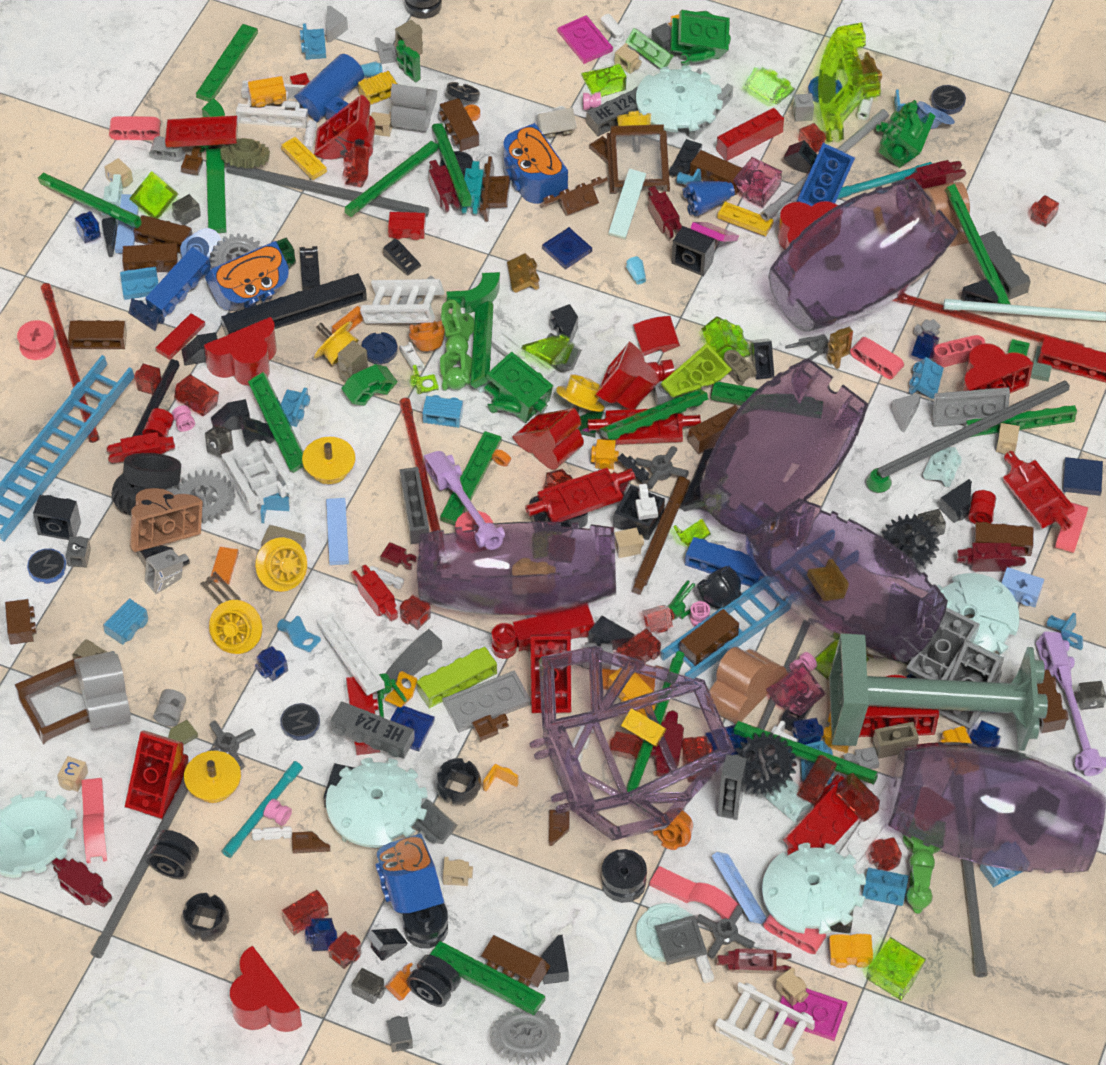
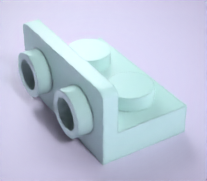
[102,174,123,216]
[923,447,962,487]
[765,780,816,822]

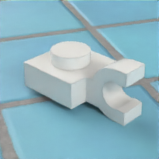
[635,484,658,520]

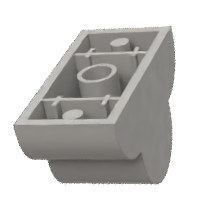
[391,84,438,131]
[906,606,980,680]
[939,640,1004,729]
[74,651,131,730]

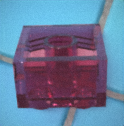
[734,157,782,208]
[766,662,826,715]

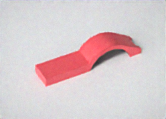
[82,778,107,863]
[649,866,741,919]

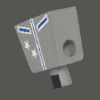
[145,549,190,594]

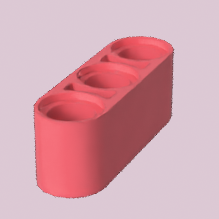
[109,116,161,140]
[932,335,985,368]
[850,337,904,379]
[1055,502,1089,553]
[763,914,826,954]

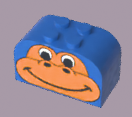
[504,123,568,204]
[205,241,289,311]
[375,833,444,913]

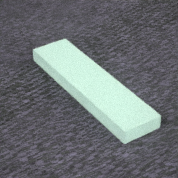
[608,168,646,240]

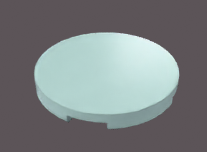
[636,903,693,962]

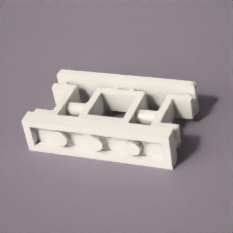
[236,81,308,129]
[221,440,294,513]

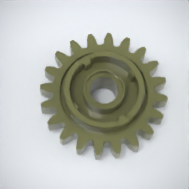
[221,138,270,168]

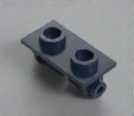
[128,298,165,331]

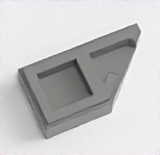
[375,37,397,64]

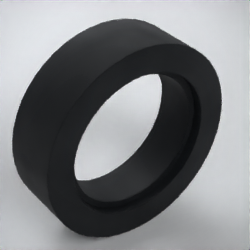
[123,453,181,489]

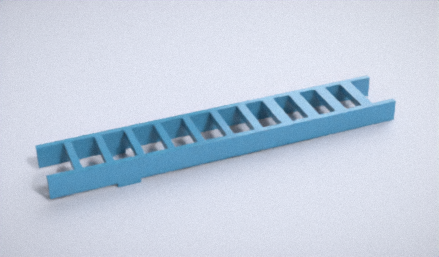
[0,355,135,542]
[661,527,861,684]

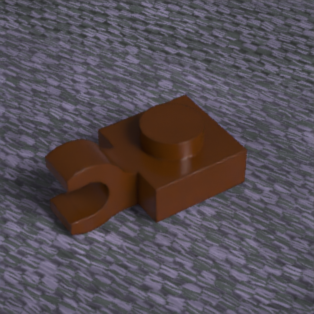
[181,146,203,175]
[472,714,509,742]

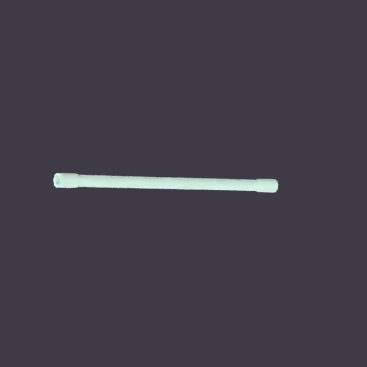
[943,299,1106,321]

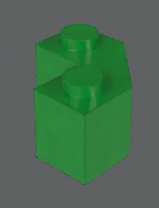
[341,364,398,406]

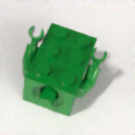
[671,9,731,66]
[876,100,935,168]
[484,351,554,423]

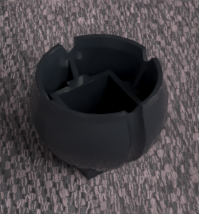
[696,565,742,609]
[435,758,481,806]
[181,893,229,942]

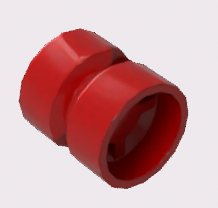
[647,359,675,382]
[143,408,174,437]
[968,490,997,524]
[491,623,517,659]

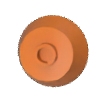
[409,320,445,351]
[653,809,693,850]

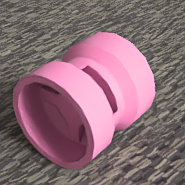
[583,92,601,110]
[172,405,195,432]
[690,601,710,627]
[789,652,817,679]
[264,799,292,826]

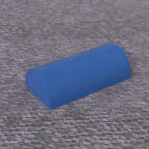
[294,54,364,123]
[797,143,855,207]

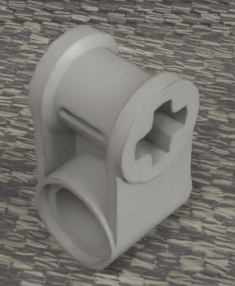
[149,136,185,162]

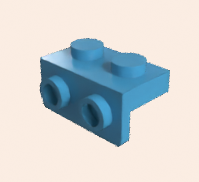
[909,357,944,399]

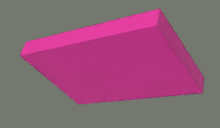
[557,15,613,64]
[690,222,740,242]
[774,988,848,1041]

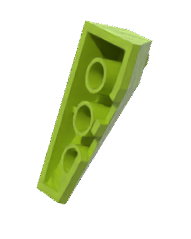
[661,343,732,398]

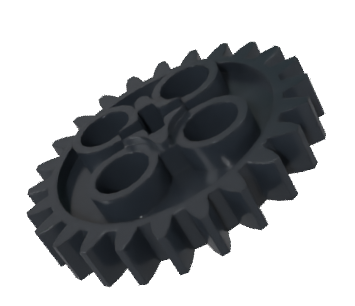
[877,514,940,575]
[735,732,797,797]

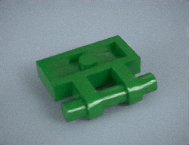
[396,40,421,83]

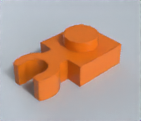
[385,963,413,1001]

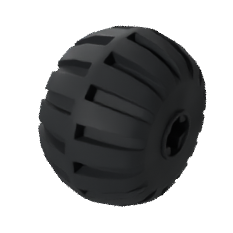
[111,473,150,516]

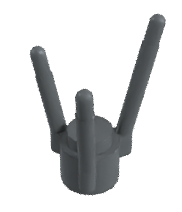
[785,334,829,371]

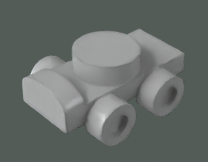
[913,319,941,341]

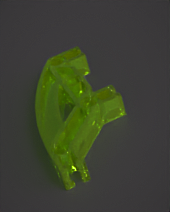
[818,22,881,142]

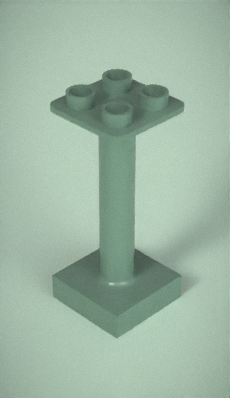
[829,634,1048,751]

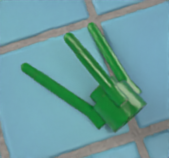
[666,580,695,620]
[376,673,407,718]

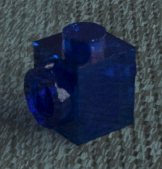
[75,211,101,243]
[911,331,940,360]
[255,646,288,682]
[792,717,824,745]
[969,720,1002,756]
[305,918,337,952]

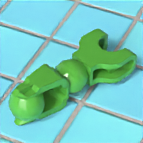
[440,300,474,391]
[903,817,946,914]

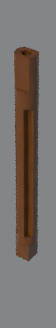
[632,476,690,595]

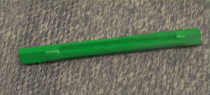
[432,123,472,207]
[344,141,439,217]
[38,172,142,228]
[945,184,1011,305]
[734,721,878,785]

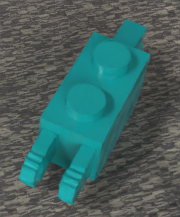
[462,161,484,214]

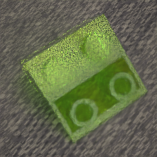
[745,67,795,105]
[701,316,751,360]
[866,937,926,1001]

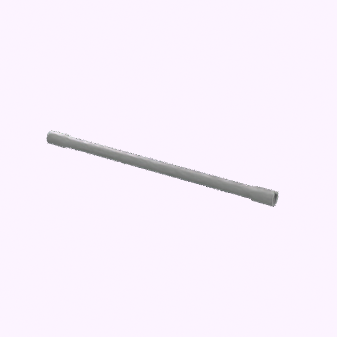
[761,109,889,221]

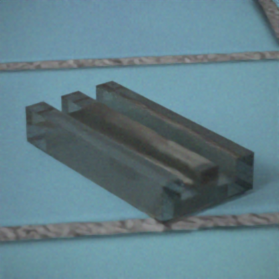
[200,571,241,605]

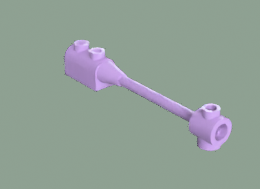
[424,451,505,550]
[1036,632,1106,776]

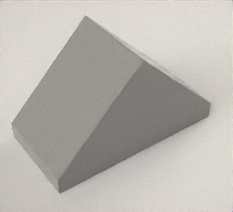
[326,6,348,42]
[891,393,921,433]

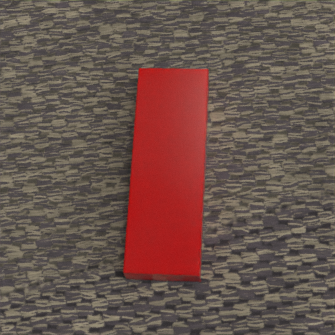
[155,313,205,360]

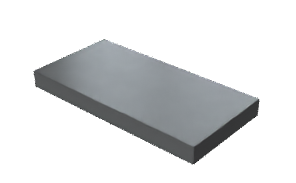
[932,388,1010,427]
[442,670,531,733]

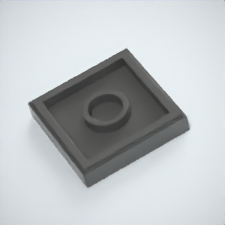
[655,915,707,965]

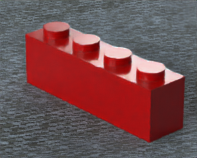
[716,108,784,161]
[1037,336,1106,383]
[513,604,595,651]
[346,677,380,756]

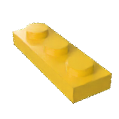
[281,137,327,180]
[717,201,774,236]

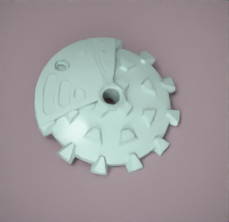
[636,65,723,132]
[922,573,1020,655]
[326,758,428,848]
[0,791,78,878]
[762,843,866,934]

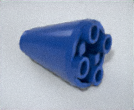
[682,181,735,216]

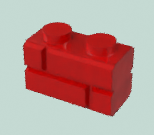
[388,212,426,240]

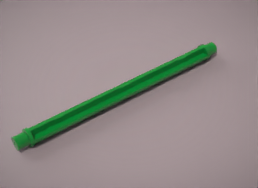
[625,651,685,799]

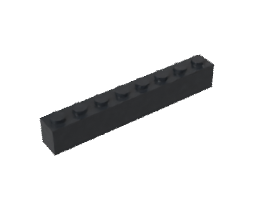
[221,273,367,335]

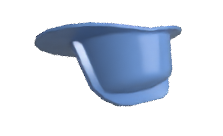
[917,101,955,129]
[180,228,221,258]

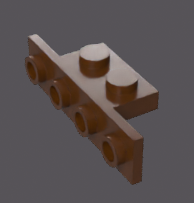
[480,156,510,222]
[540,177,608,216]

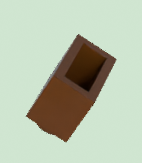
[5,599,37,645]

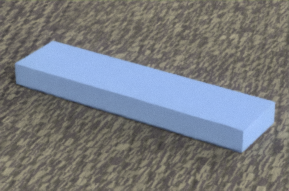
[115,194,140,253]
[326,498,349,565]
[712,852,766,924]

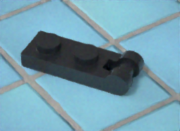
[669,139,702,177]
[299,246,320,290]

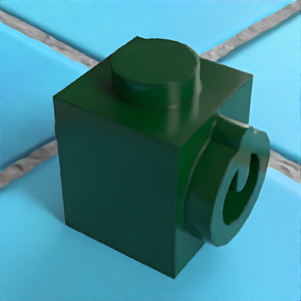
[276,237,296,269]

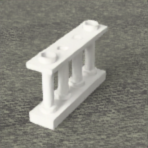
[360,279,445,323]
[715,982,815,1065]

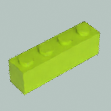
[417,646,497,709]

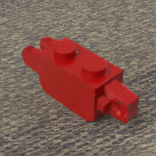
[106,432,175,463]
[351,564,398,622]

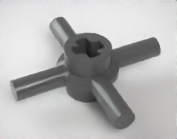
[635,446,689,489]
[208,721,256,770]
[697,905,755,959]

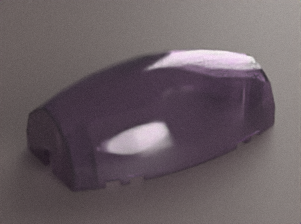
[768,178,958,332]
[700,358,868,535]
[745,498,948,662]
[417,521,617,617]
[888,742,1106,873]

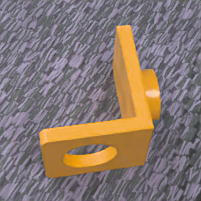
[385,671,417,707]
[483,764,519,791]

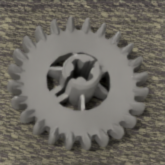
[210,233,262,269]
[175,469,236,523]
[491,1009,561,1065]

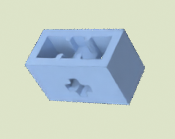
[1001,567,1044,607]

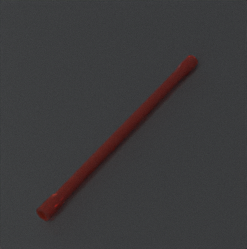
[40,283,100,443]
[888,289,1085,346]
[399,398,451,570]

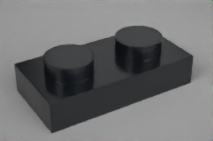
[617,453,650,484]

